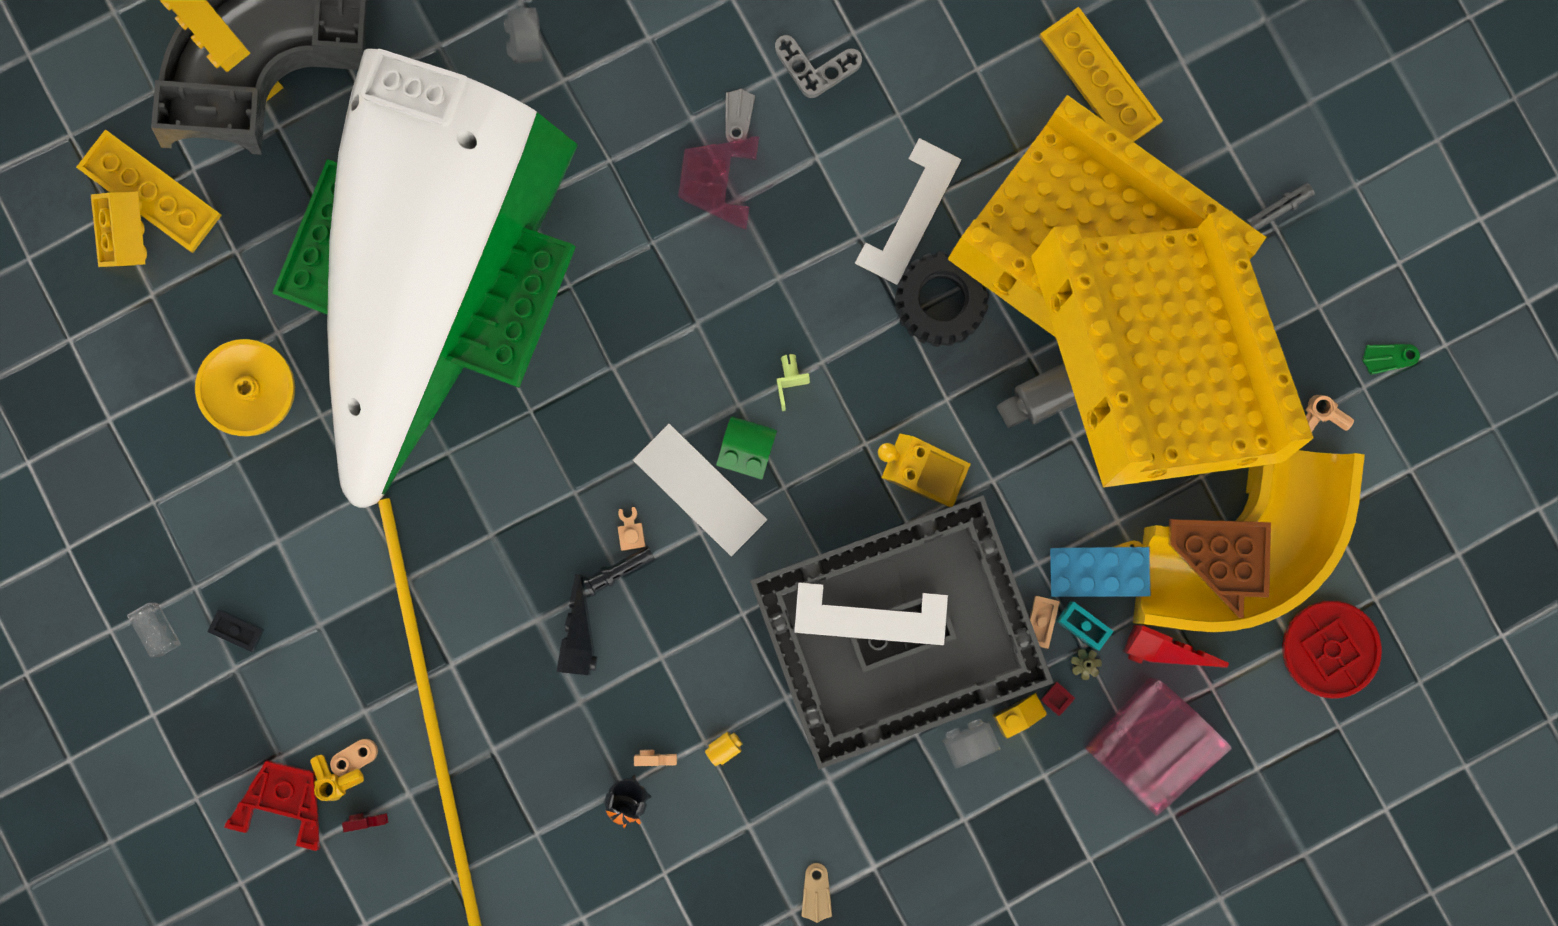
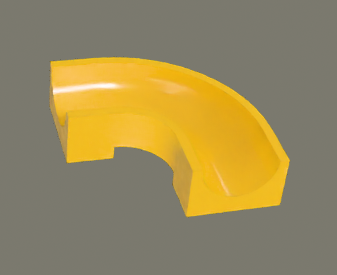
[1133,450,1365,632]

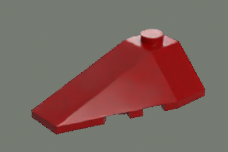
[1123,625,1229,668]

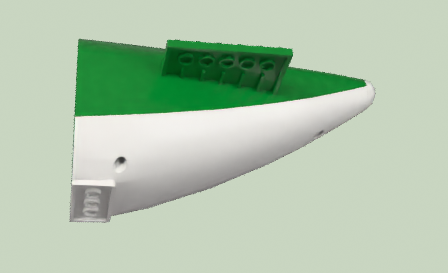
[272,49,578,508]

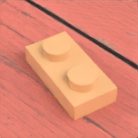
[1030,596,1060,649]

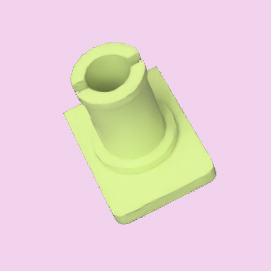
[777,354,810,411]

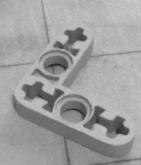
[775,35,862,98]

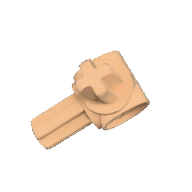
[1305,395,1354,432]

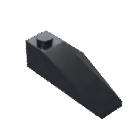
[556,574,598,675]

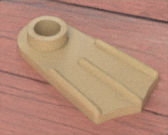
[801,863,832,923]

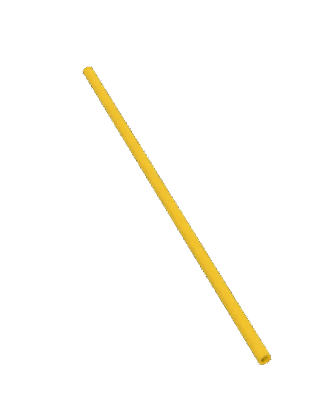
[378,498,481,926]

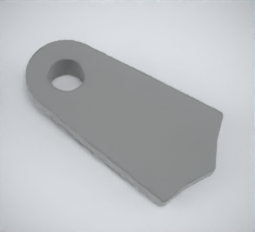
[726,88,755,145]

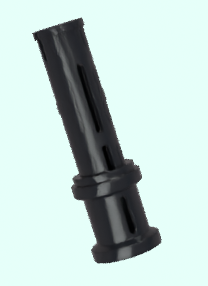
[582,546,655,597]

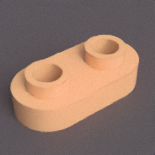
[330,739,378,777]

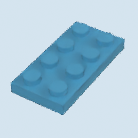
[1050,547,1151,597]

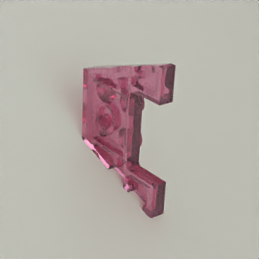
[678,136,759,230]

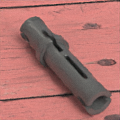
[1245,183,1315,230]

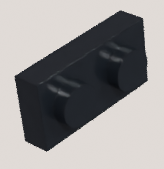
[207,610,264,652]

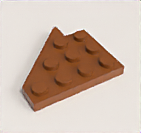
[1168,519,1271,618]

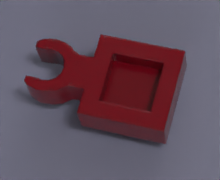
[342,813,389,833]

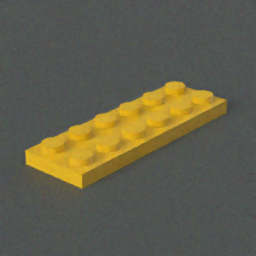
[1039,7,1163,142]
[76,129,222,253]

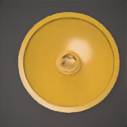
[195,339,295,437]

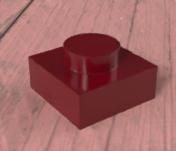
[1040,682,1075,716]

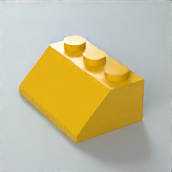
[91,191,147,267]

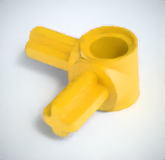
[310,755,364,801]

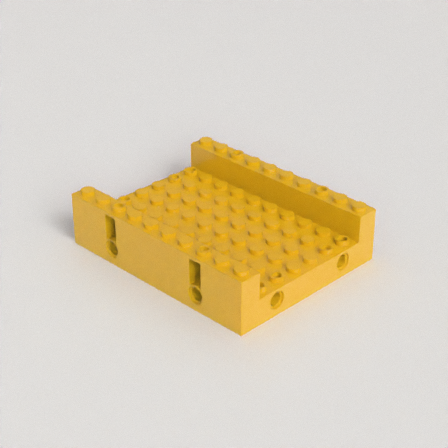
[948,95,1266,337]
[1031,211,1313,487]

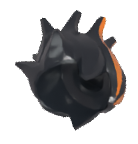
[604,775,651,828]

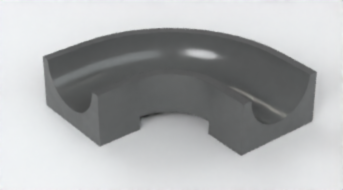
[151,0,367,155]

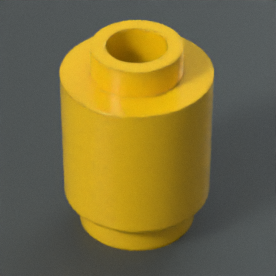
[705,731,742,766]

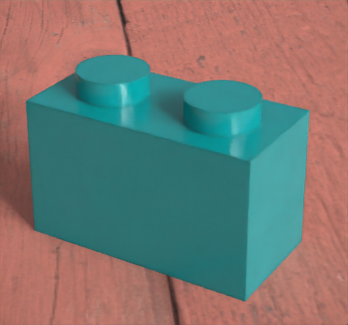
[1056,602,1113,651]

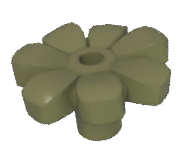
[1071,649,1102,680]

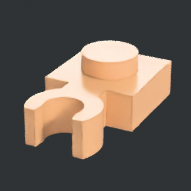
[618,507,646,551]
[634,750,677,766]

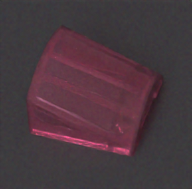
[1084,678,1232,816]

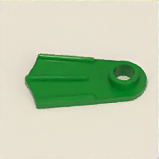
[1362,344,1420,375]

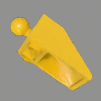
[878,434,970,507]

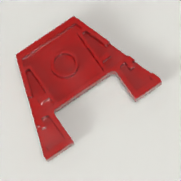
[224,760,320,851]

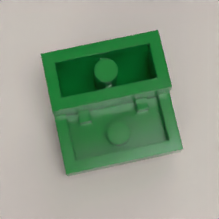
[716,416,777,479]

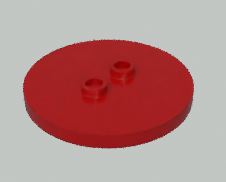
[1282,601,1382,698]

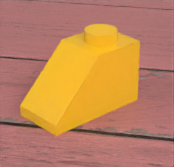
[993,693,1047,739]

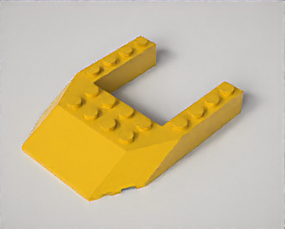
[160,0,284,102]

